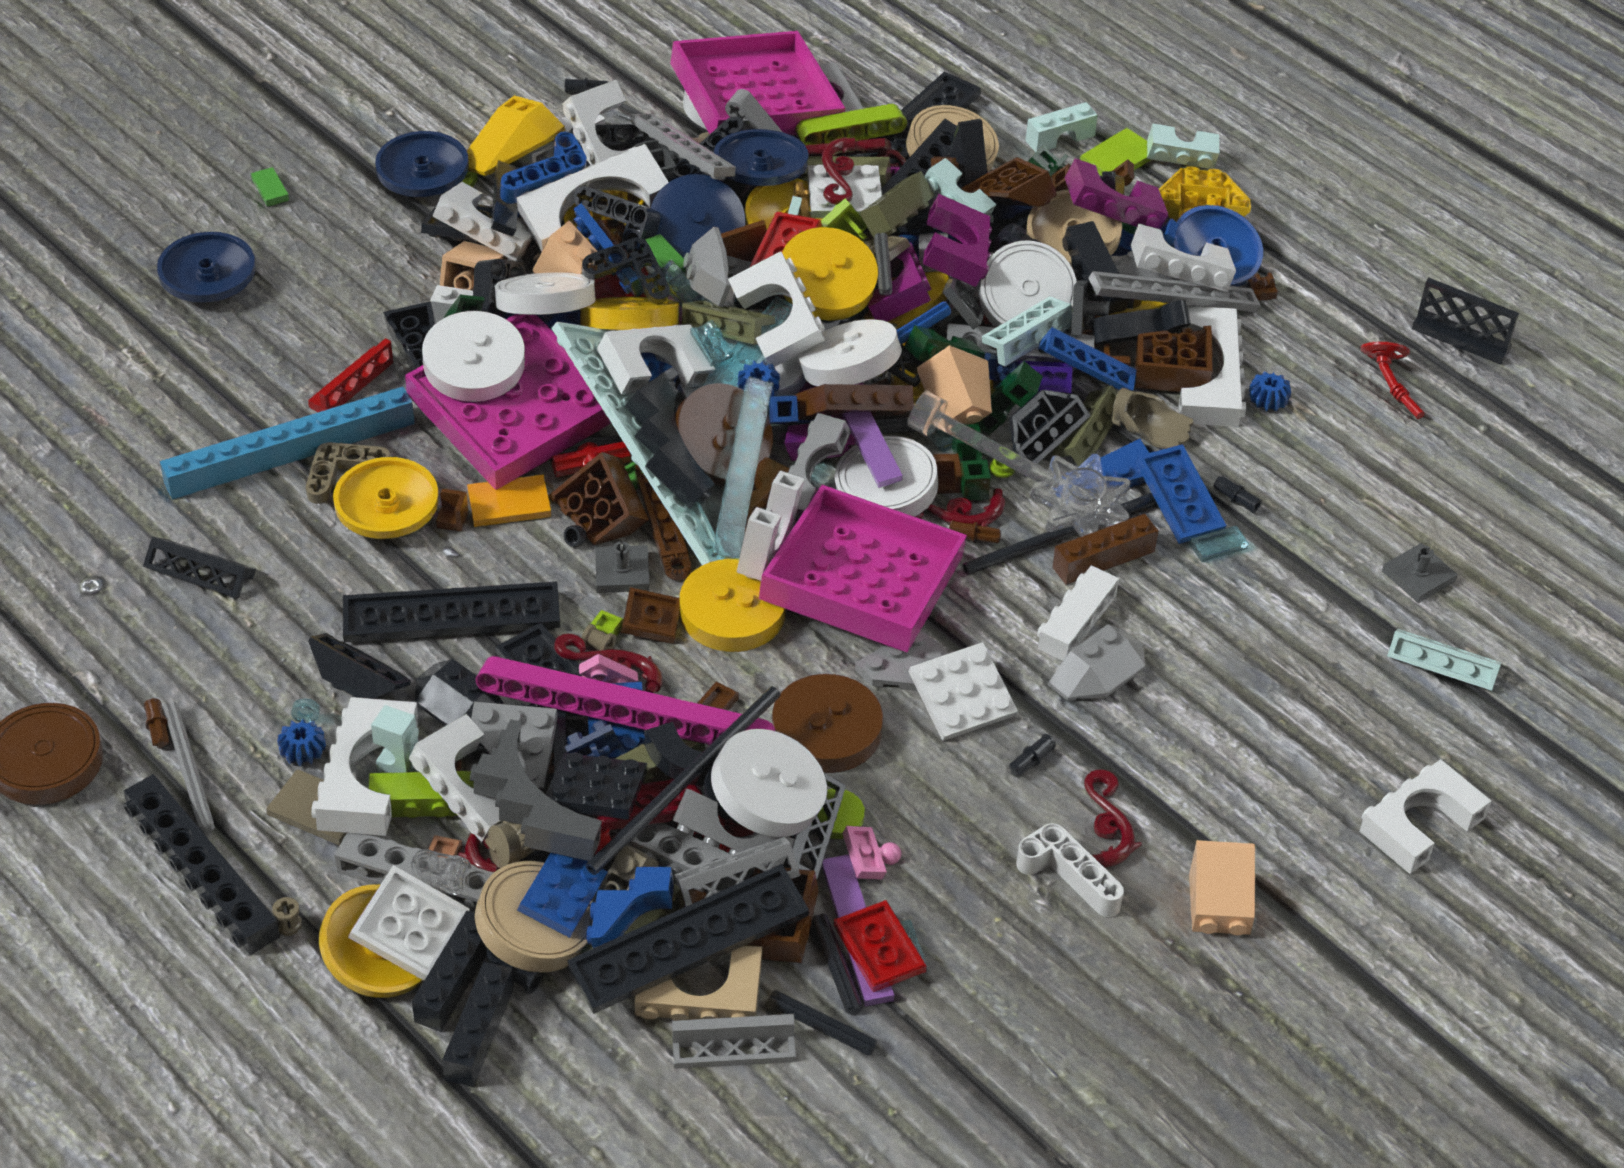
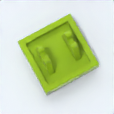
[821,199,868,240]

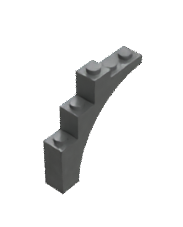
[470,719,602,861]

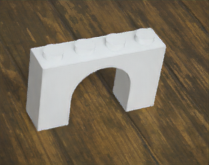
[562,80,631,165]
[433,182,534,262]
[1131,224,1236,292]
[728,251,826,367]
[597,325,715,394]
[737,471,805,581]
[408,714,503,842]
[1360,759,1491,874]

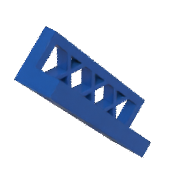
[1038,327,1136,391]

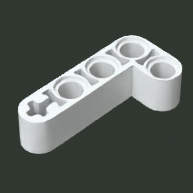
[1016,823,1124,918]

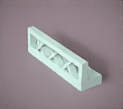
[982,296,1072,366]
[1387,629,1502,691]

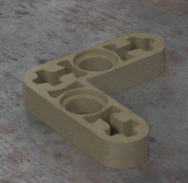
[306,442,390,504]

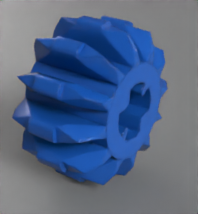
[737,360,780,403]
[1249,371,1292,412]
[277,719,326,767]

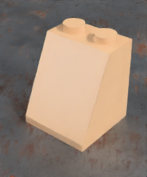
[533,221,598,280]
[440,241,508,291]
[917,346,992,432]
[1189,840,1255,935]

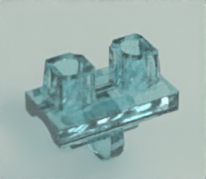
[690,320,734,368]

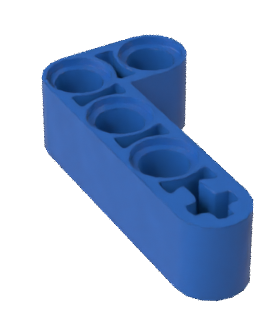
[500,132,587,204]

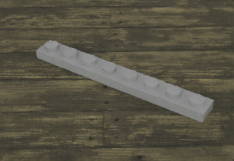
[631,114,736,180]
[1089,271,1260,312]

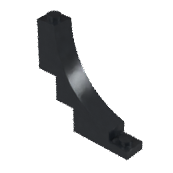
[624,367,715,509]

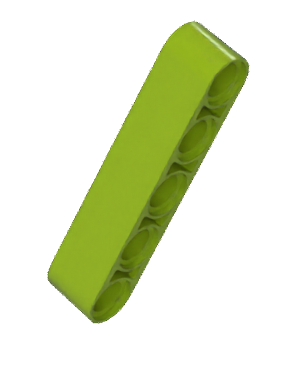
[795,104,907,145]

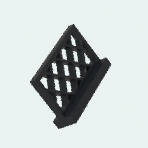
[1412,278,1519,365]

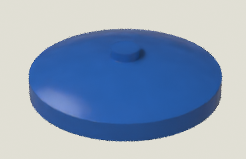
[1170,205,1263,287]

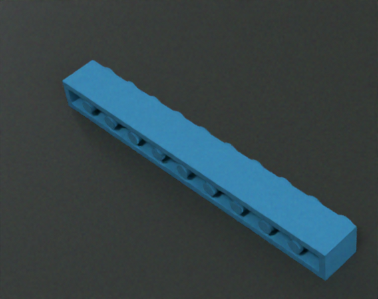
[160,387,415,500]

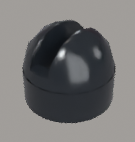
[564,525,587,547]

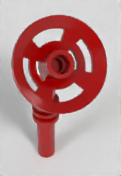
[1360,342,1425,419]

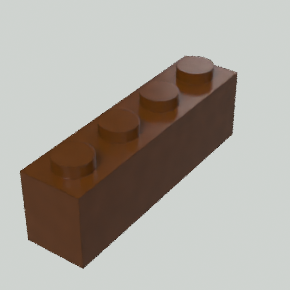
[1052,514,1159,585]

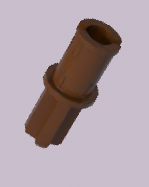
[949,520,1001,544]
[144,698,169,749]

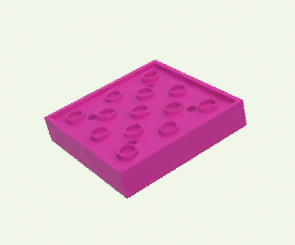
[670,31,845,135]
[405,314,611,490]
[759,485,967,653]

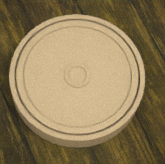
[906,105,999,173]
[475,861,593,972]

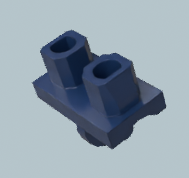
[984,353,1018,383]
[565,720,622,757]

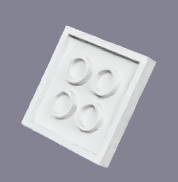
[807,165,882,218]
[908,642,1018,741]
[348,865,470,980]

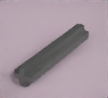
[874,233,892,296]

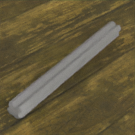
[163,702,215,834]

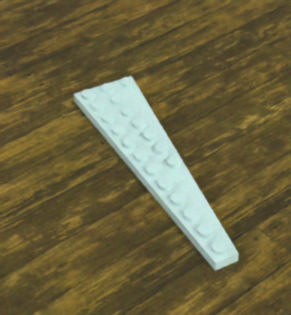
[552,322,727,565]

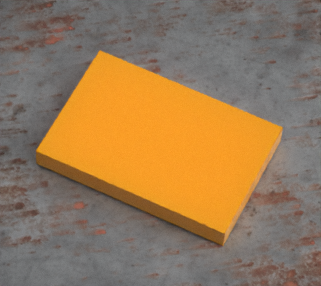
[467,474,551,527]

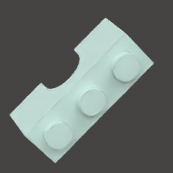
[1026,102,1098,153]
[1147,124,1220,169]
[925,158,997,216]
[371,705,420,773]

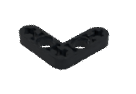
[581,237,670,304]

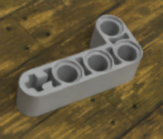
[725,89,782,132]

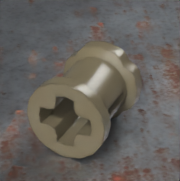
[581,624,616,650]
[272,897,302,936]

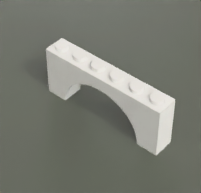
[516,144,669,251]
[1176,306,1246,427]
[311,697,418,836]

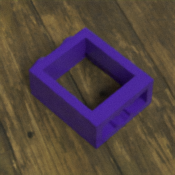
[1018,360,1073,393]

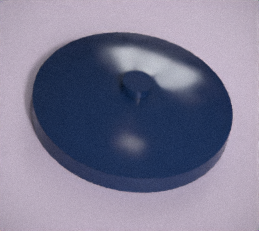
[714,129,808,186]
[375,131,469,197]
[651,174,745,259]
[157,232,256,302]

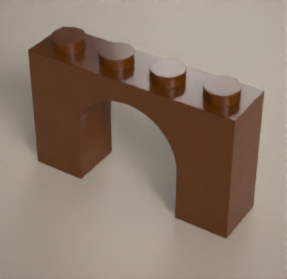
[795,384,914,420]

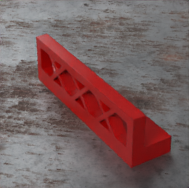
[308,338,394,412]

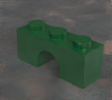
[904,325,986,362]
[975,361,1043,435]
[952,424,991,501]

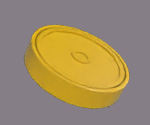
[782,227,878,321]
[580,297,679,330]
[679,559,786,652]

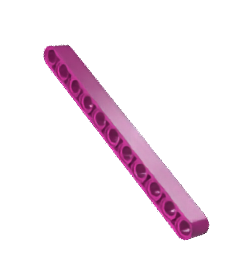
[476,656,775,745]

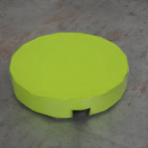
[812,789,865,839]

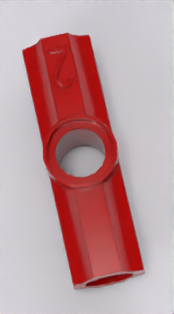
[551,442,631,477]

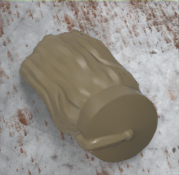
[1112,388,1194,449]
[485,821,537,868]

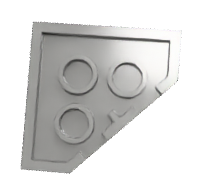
[855,630,947,691]
[471,702,558,792]

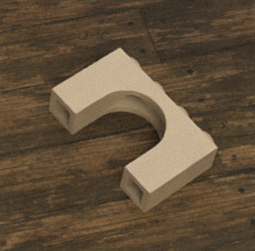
[635,946,762,1021]

